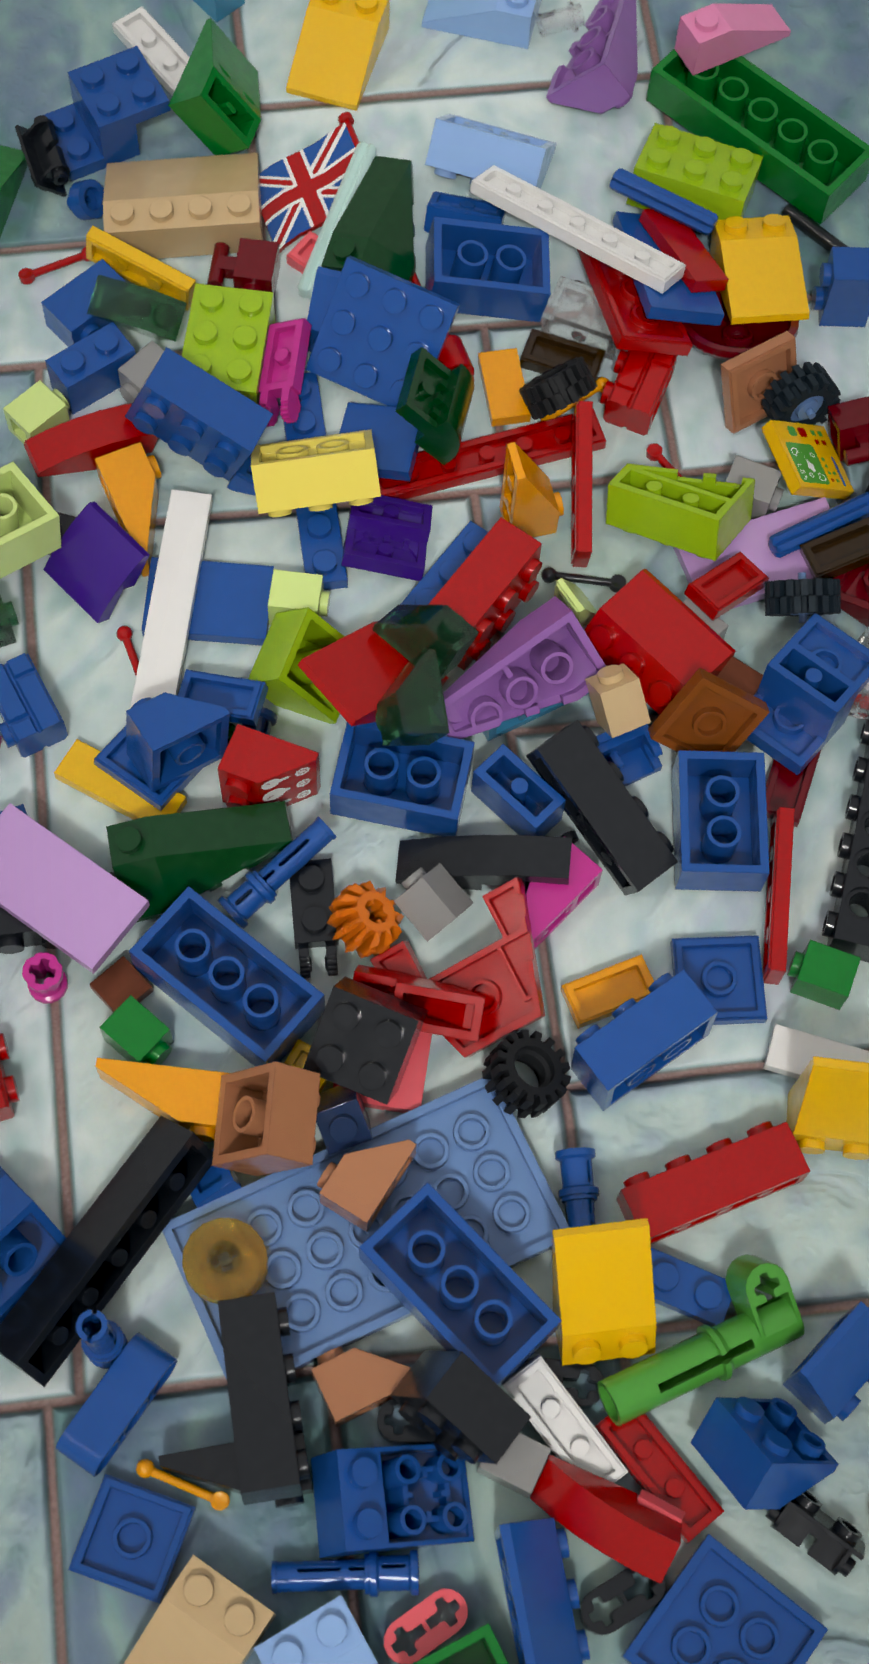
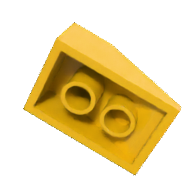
[286,0,390,111]
[710,214,810,325]
[786,1056,869,1160]
[552,1218,657,1366]

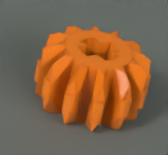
[327,881,404,958]

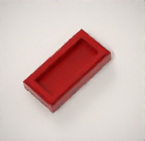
[684,552,769,621]

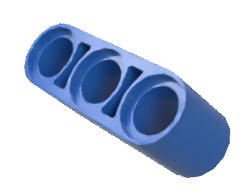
[56,1332,178,1477]

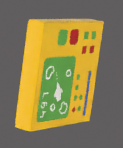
[762,420,854,500]

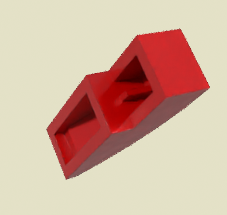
[24,403,158,478]
[353,964,486,1042]
[530,1454,682,1584]

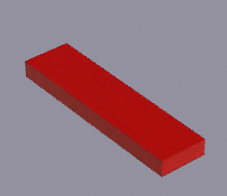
[571,401,593,567]
[762,807,795,985]

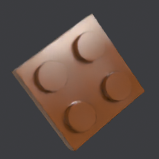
[648,668,770,752]

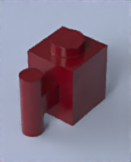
[207,238,280,296]
[828,396,869,466]

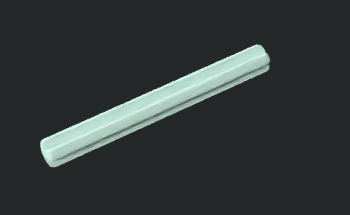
[298,141,376,300]

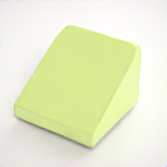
[554,578,597,627]

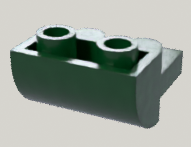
[395,347,474,465]

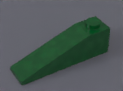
[321,156,416,282]
[106,801,293,923]

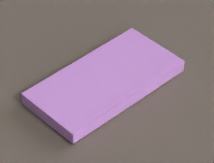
[674,497,830,609]
[0,803,150,974]

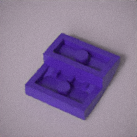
[341,495,433,581]
[43,501,150,623]

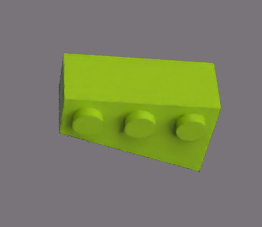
[606,463,755,561]

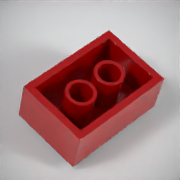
[425,517,543,671]

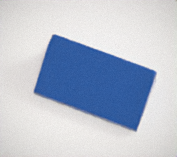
[424,191,506,233]

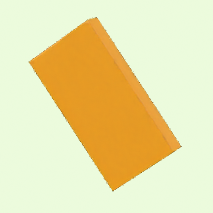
[478,348,531,427]
[560,954,654,1029]

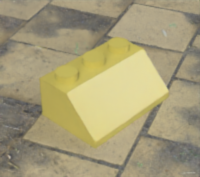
[251,429,381,517]

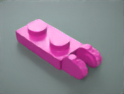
[258,318,312,427]

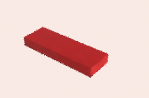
[639,209,729,293]
[595,1414,724,1544]

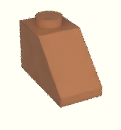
[317,1139,417,1232]
[311,1347,411,1428]

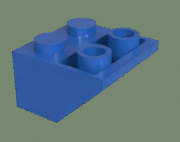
[690,1397,839,1510]

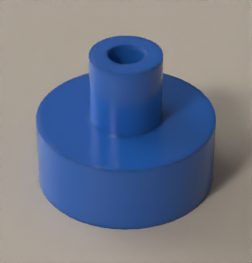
[67,179,104,221]

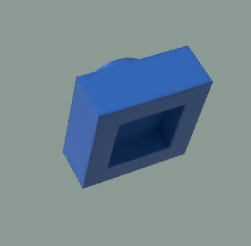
[190,1148,242,1208]

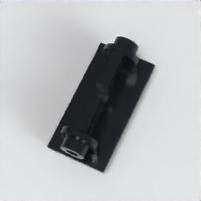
[15,115,70,197]
[765,1491,865,1577]

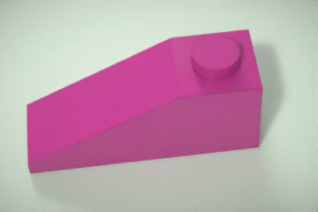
[526,836,603,949]

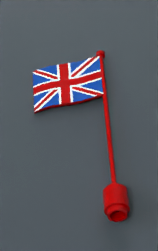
[259,112,474,380]

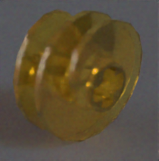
[182,1218,268,1304]

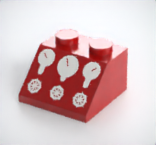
[217,724,321,807]

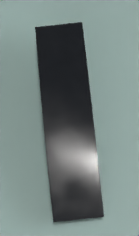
[395,835,572,890]

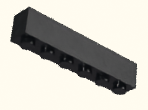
[0,1116,213,1387]

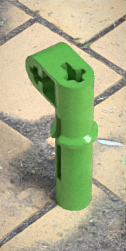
[597,1254,804,1426]

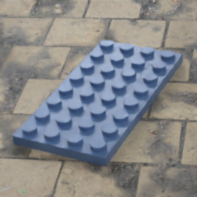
[162,1078,570,1380]

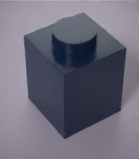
[316,1085,373,1155]

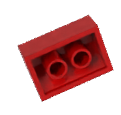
[584,569,736,715]

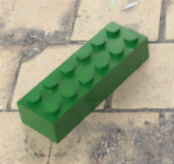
[646,49,869,225]

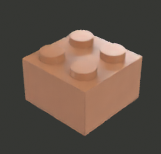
[212,1061,320,1176]

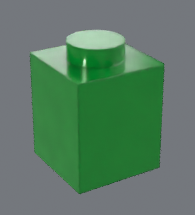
[787,940,861,1010]
[99,995,174,1065]

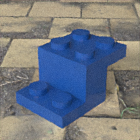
[44,46,171,182]
[746,613,869,776]

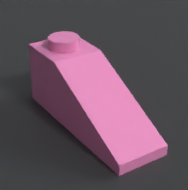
[674,3,791,75]

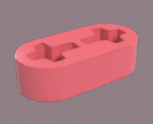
[384,1589,468,1664]

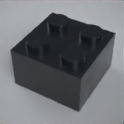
[303,976,428,1105]
[390,1350,531,1464]

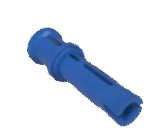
[217,816,337,929]
[555,1147,599,1228]
[76,1310,128,1369]
[271,1549,419,1597]

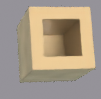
[585,663,651,738]

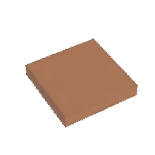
[720,331,797,434]

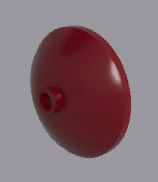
[683,291,799,361]

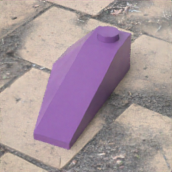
[546,0,638,114]
[428,596,606,739]

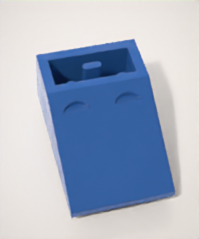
[311,1444,474,1558]

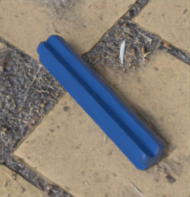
[609,168,718,236]
[768,492,869,558]

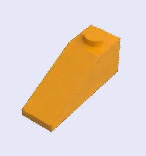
[95,442,162,577]
[500,442,564,537]
[95,1058,229,1142]

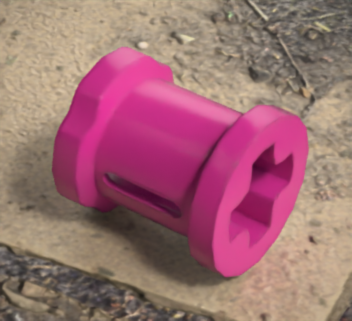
[22,952,68,1004]

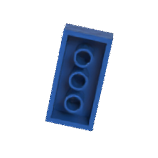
[129,886,325,1067]
[359,1182,562,1387]

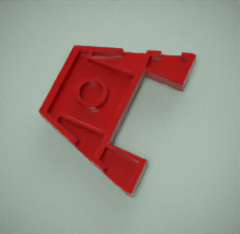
[370,877,545,1058]

